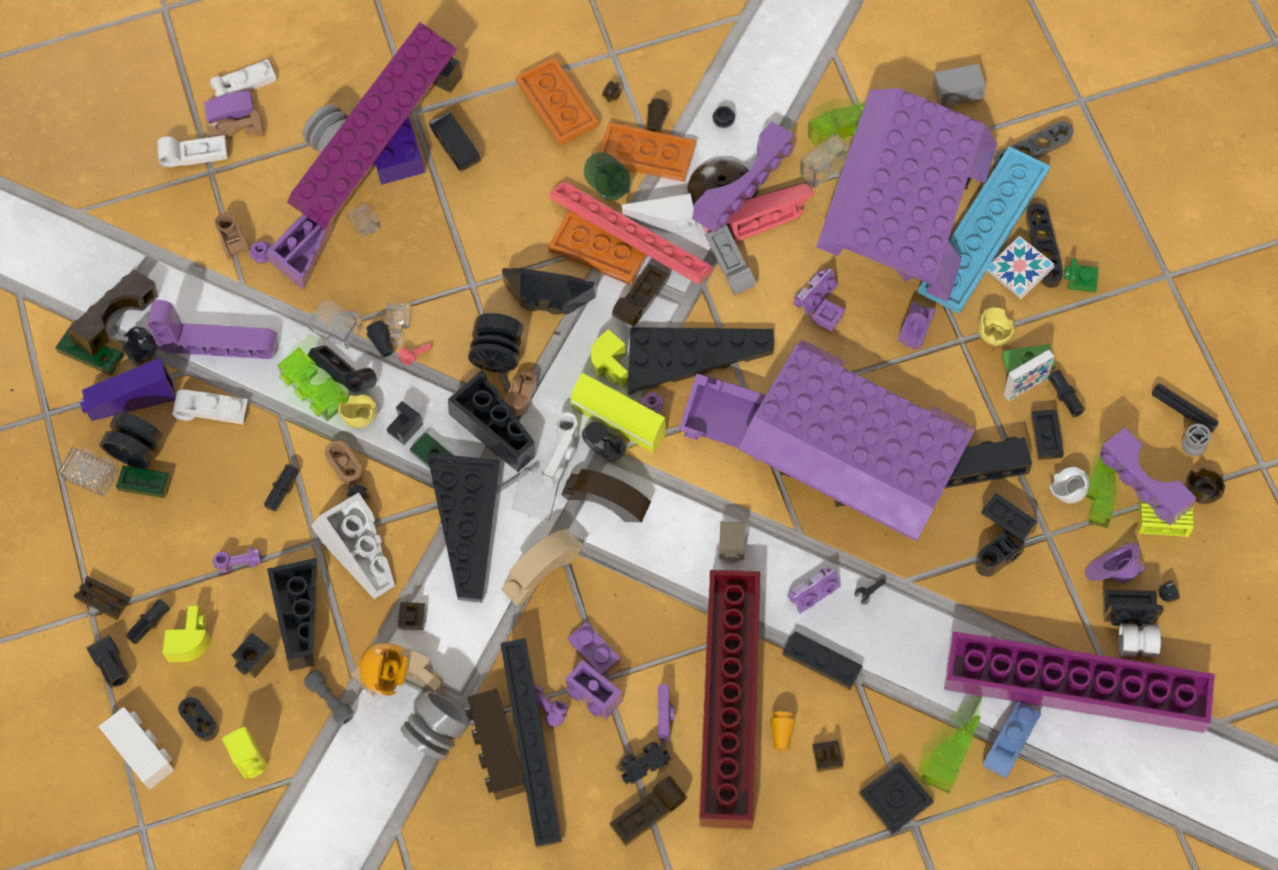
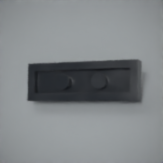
[783,631,863,690]

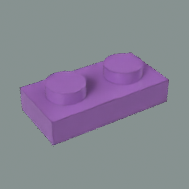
[568,622,620,676]

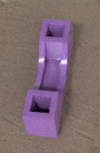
[1099,428,1196,526]

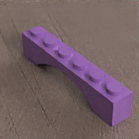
[692,121,795,233]

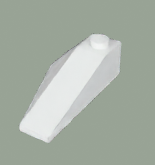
[311,493,395,599]

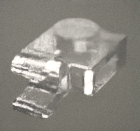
[385,303,412,345]

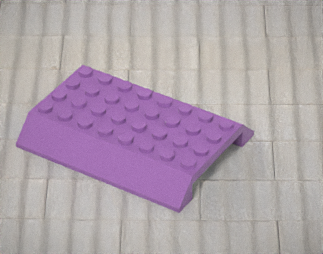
[816,88,998,301]
[738,340,976,542]

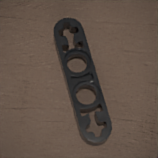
[1026,203,1063,288]

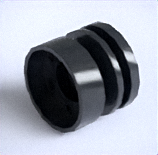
[468,313,524,373]

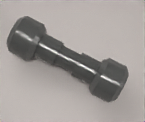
[304,670,354,725]

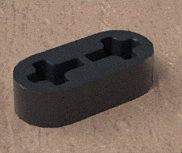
[178,697,218,741]

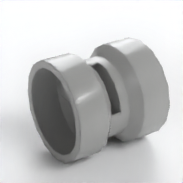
[1181,424,1211,456]

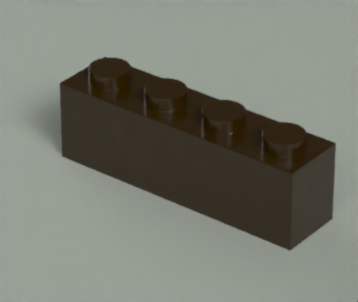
[465,688,526,800]

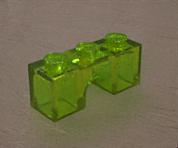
[277,347,348,421]

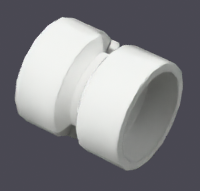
[1118,623,1161,658]

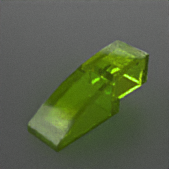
[1086,456,1116,528]

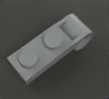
[705,225,757,295]

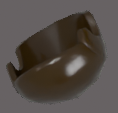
[1186,467,1225,504]

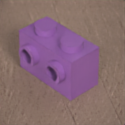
[565,660,623,720]

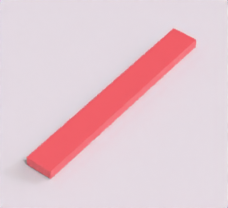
[549,181,713,285]

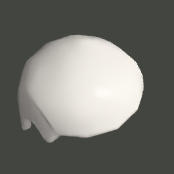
[1049,467,1090,504]

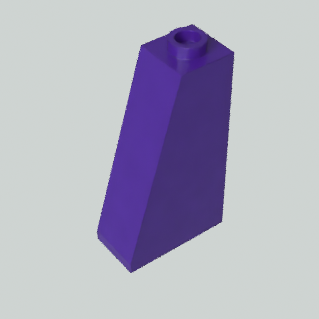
[80,358,176,421]

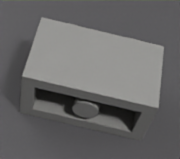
[933,64,986,107]

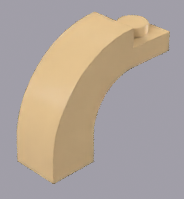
[501,529,584,606]
[351,649,445,698]

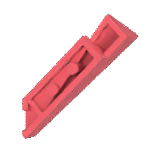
[702,183,814,242]

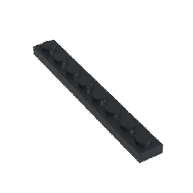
[500,638,563,848]

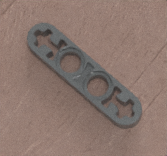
[993,121,1073,169]

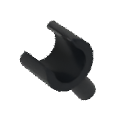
[855,578,886,604]

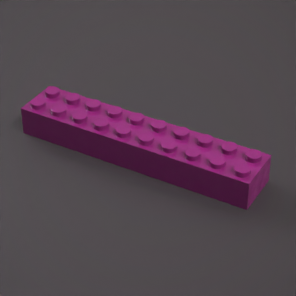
[287,22,457,230]
[944,631,1215,733]

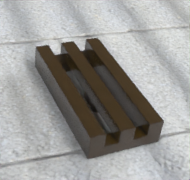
[73,576,131,620]

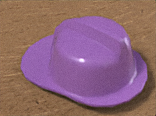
[1085,542,1144,584]

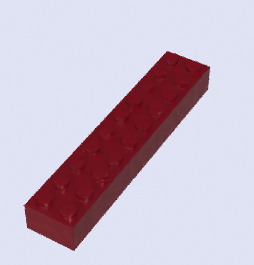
[699,570,761,829]

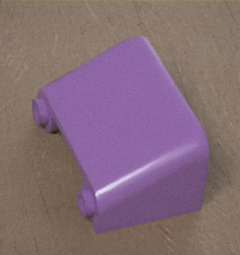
[679,374,766,462]

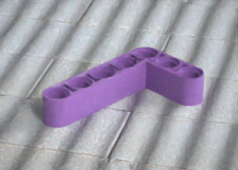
[148,300,278,359]

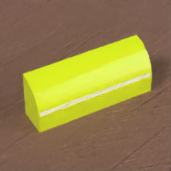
[571,373,666,453]

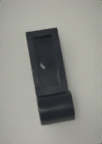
[307,345,377,392]

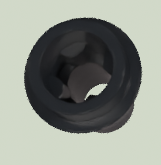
[366,320,395,358]

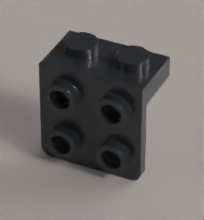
[1103,590,1164,626]

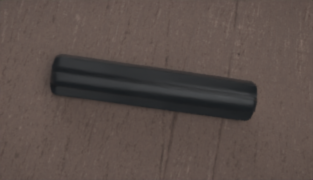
[1152,383,1219,433]

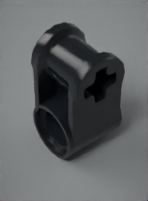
[975,531,1024,577]

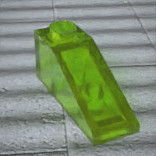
[808,103,865,153]
[918,715,981,794]

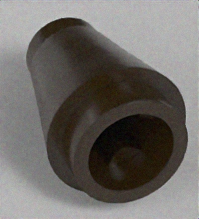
[646,98,670,132]

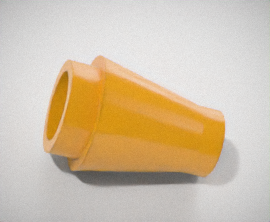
[770,711,796,751]

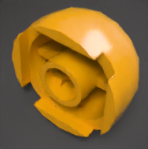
[359,643,408,696]

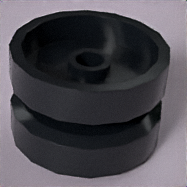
[99,412,164,469]

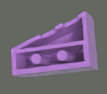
[267,214,333,290]

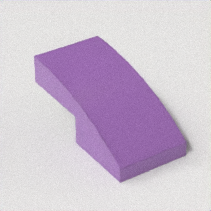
[204,91,255,123]

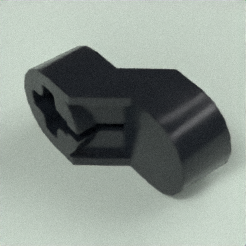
[582,422,626,462]

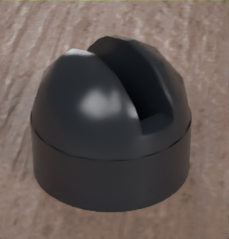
[1159,580,1180,602]

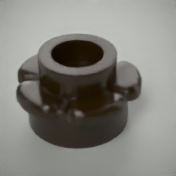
[602,81,622,102]

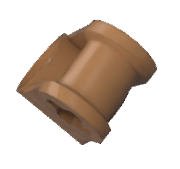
[215,212,250,259]

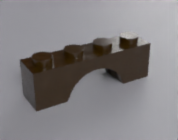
[68,269,159,356]

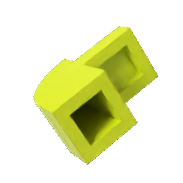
[591,329,628,388]
[163,606,211,662]

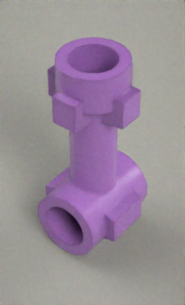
[213,548,262,573]
[535,685,568,727]

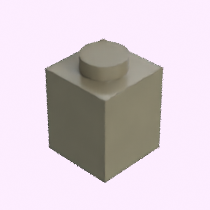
[719,521,745,562]

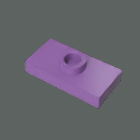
[658,684,674,742]

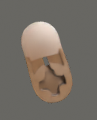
[504,370,537,417]

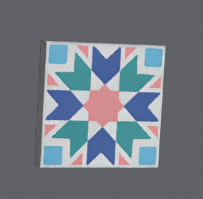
[987,236,1054,299]
[1004,350,1054,401]

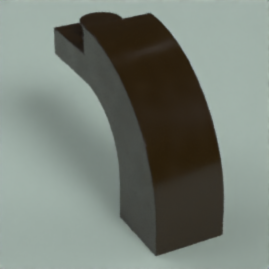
[561,469,652,523]

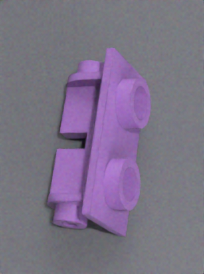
[793,268,838,316]
[787,568,841,614]

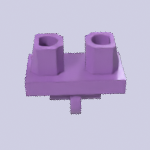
[898,302,935,349]

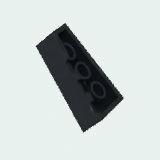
[448,370,535,472]
[267,558,318,671]

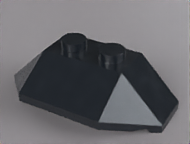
[502,268,596,315]

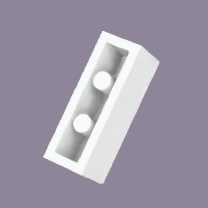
[98,707,174,790]

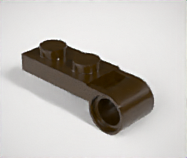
[612,264,669,327]
[609,776,687,847]

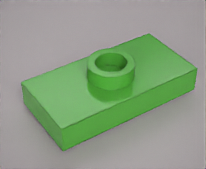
[1001,344,1055,376]

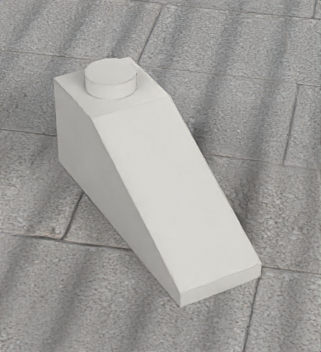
[622,194,696,233]

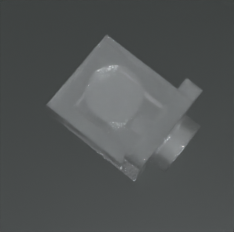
[347,202,381,238]

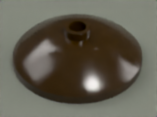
[688,159,757,207]

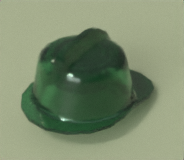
[584,152,631,200]

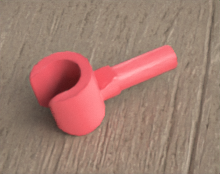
[398,343,432,365]

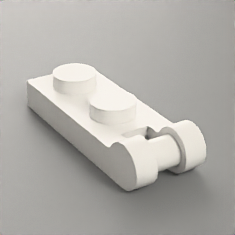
[210,59,277,97]

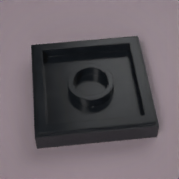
[859,761,934,835]

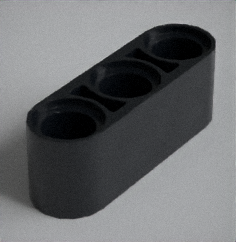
[429,111,481,172]

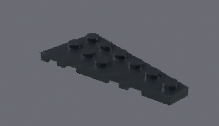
[628,327,773,395]

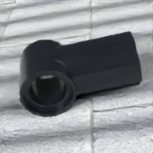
[86,635,130,688]

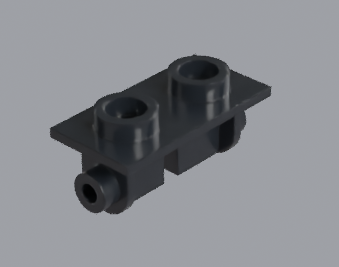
[615,741,671,784]

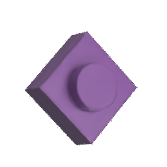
[812,299,845,332]

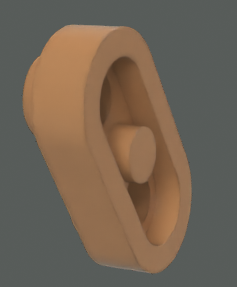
[325,441,363,485]

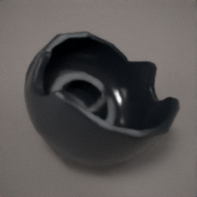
[123,326,156,365]

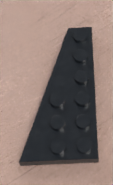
[427,453,500,603]

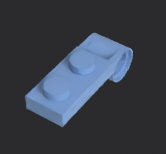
[982,701,1042,779]

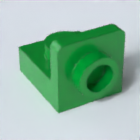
[1064,258,1099,293]

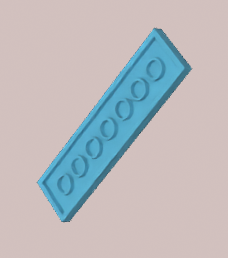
[918,146,1051,314]

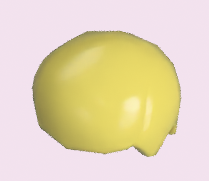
[977,307,1014,346]
[338,394,378,429]

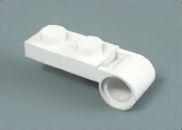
[157,135,228,167]
[172,390,248,425]
[543,412,579,488]

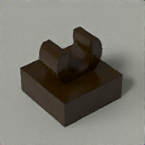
[398,602,426,630]
[812,740,843,772]

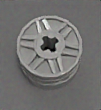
[302,104,348,155]
[400,691,471,760]

